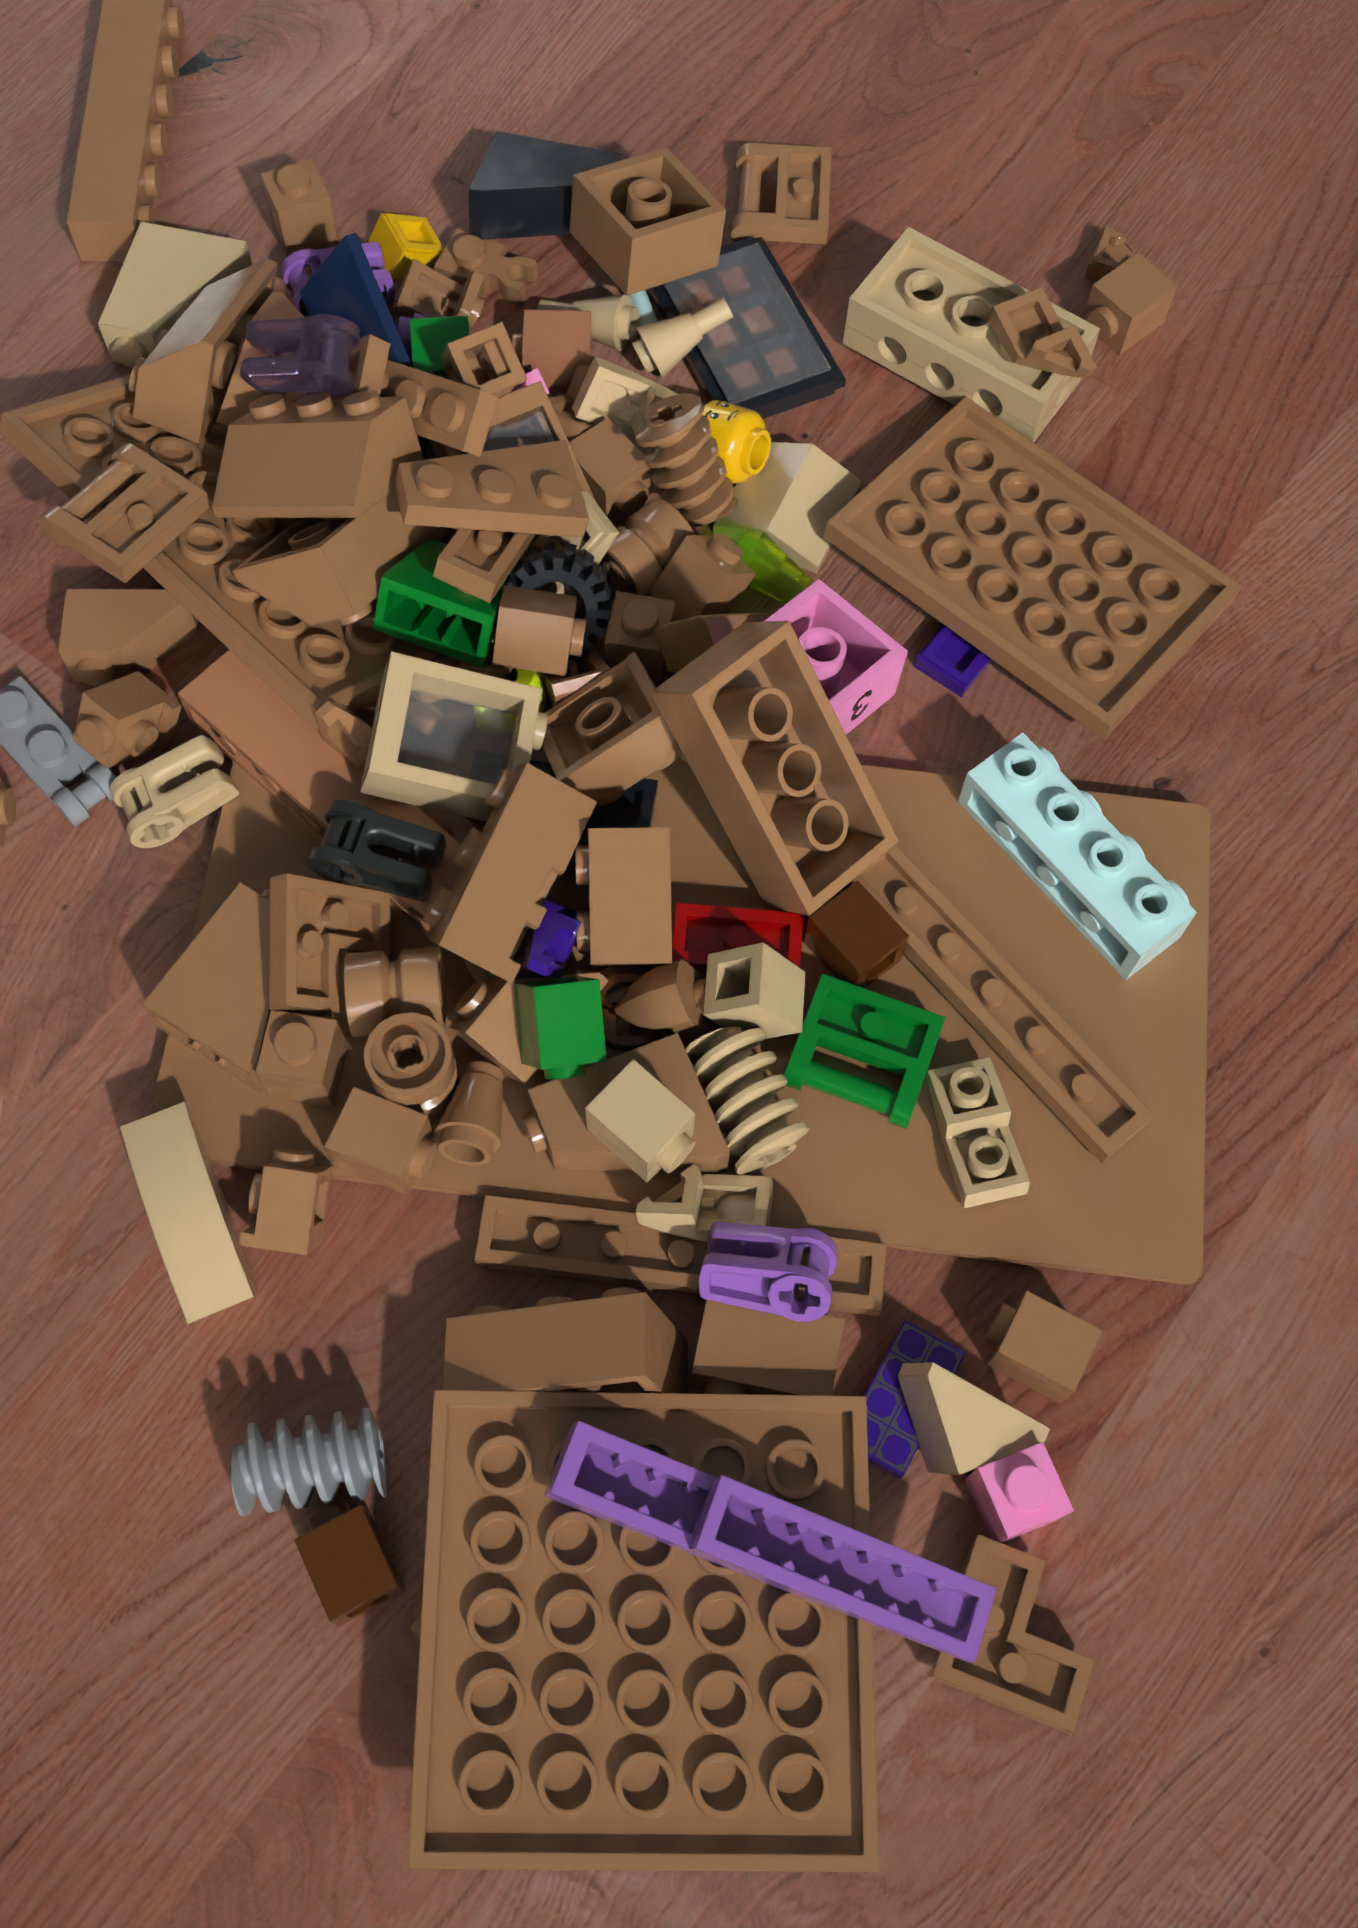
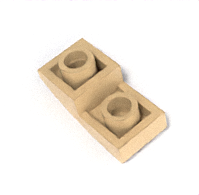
[926,1057,1030,1208]

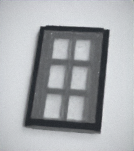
[648,236,846,419]

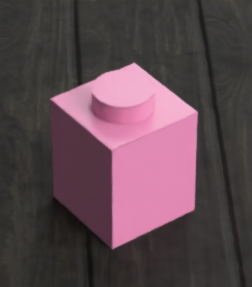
[964,1442,1074,1543]

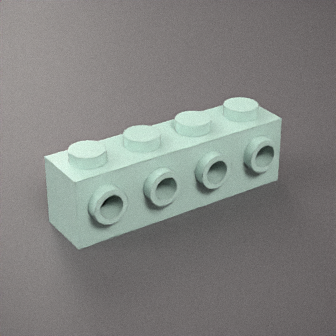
[958,733,1197,981]

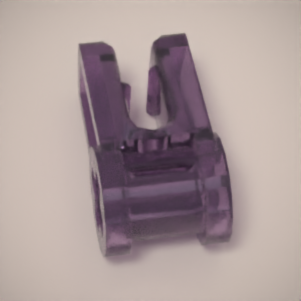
[240,314,361,396]

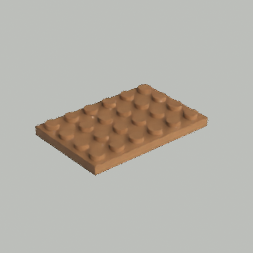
[824,396,1242,740]

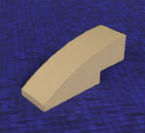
[120,1101,258,1324]

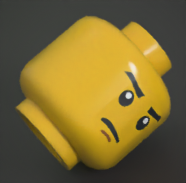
[702,400,771,483]

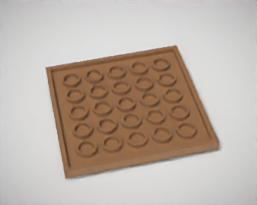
[407,1390,880,1872]

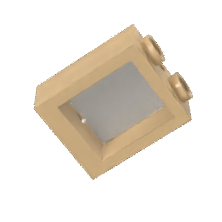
[360,651,548,822]

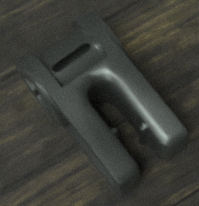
[307,800,446,902]

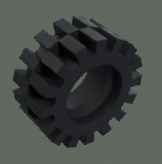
[505,542,612,661]

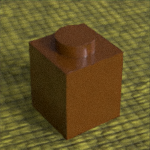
[804,880,909,988]
[294,1502,405,1626]

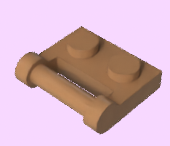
[731,143,832,245]
[38,443,209,583]

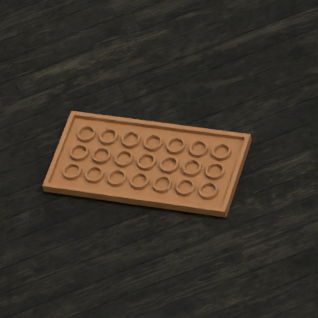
[0,375,497,730]

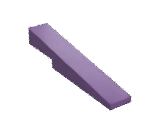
[544,1421,997,1663]

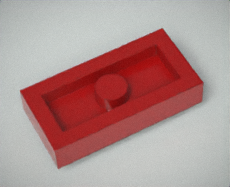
[672,903,803,974]

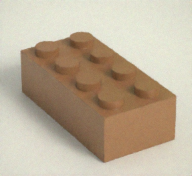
[650,621,899,916]

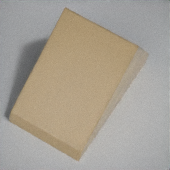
[898,1362,1050,1475]

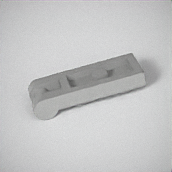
[0,676,116,828]

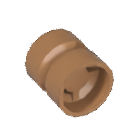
[596,498,695,598]
[344,946,447,1037]
[363,1012,460,1122]

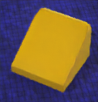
[368,213,444,280]

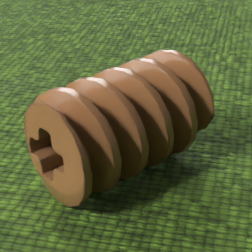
[636,394,738,527]

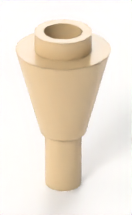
[537,294,640,351]
[632,297,733,378]

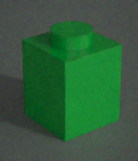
[514,976,607,1079]

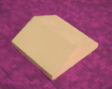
[713,442,862,574]

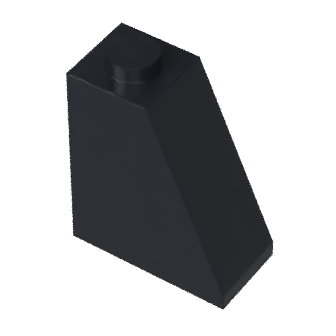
[469,131,622,240]

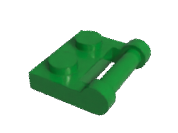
[784,974,946,1129]

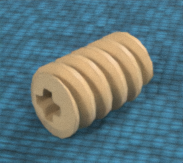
[685,1027,810,1175]

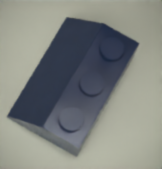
[300,233,411,367]

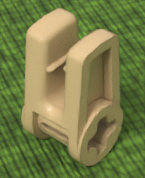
[110,735,239,848]

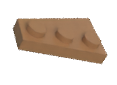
[395,440,589,537]

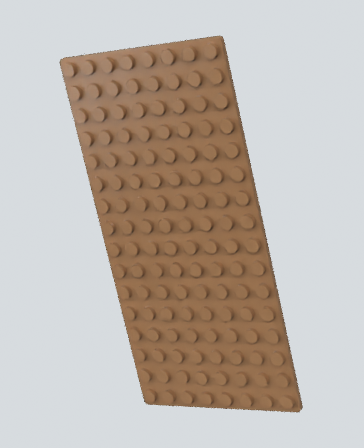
[148,707,1211,1285]

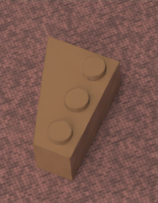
[422,763,597,984]
[442,1288,688,1394]

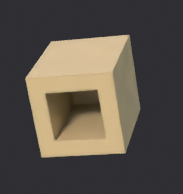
[703,942,805,1039]
[585,1059,695,1183]

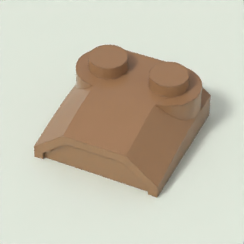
[542,651,680,806]

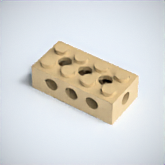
[843,226,1101,443]

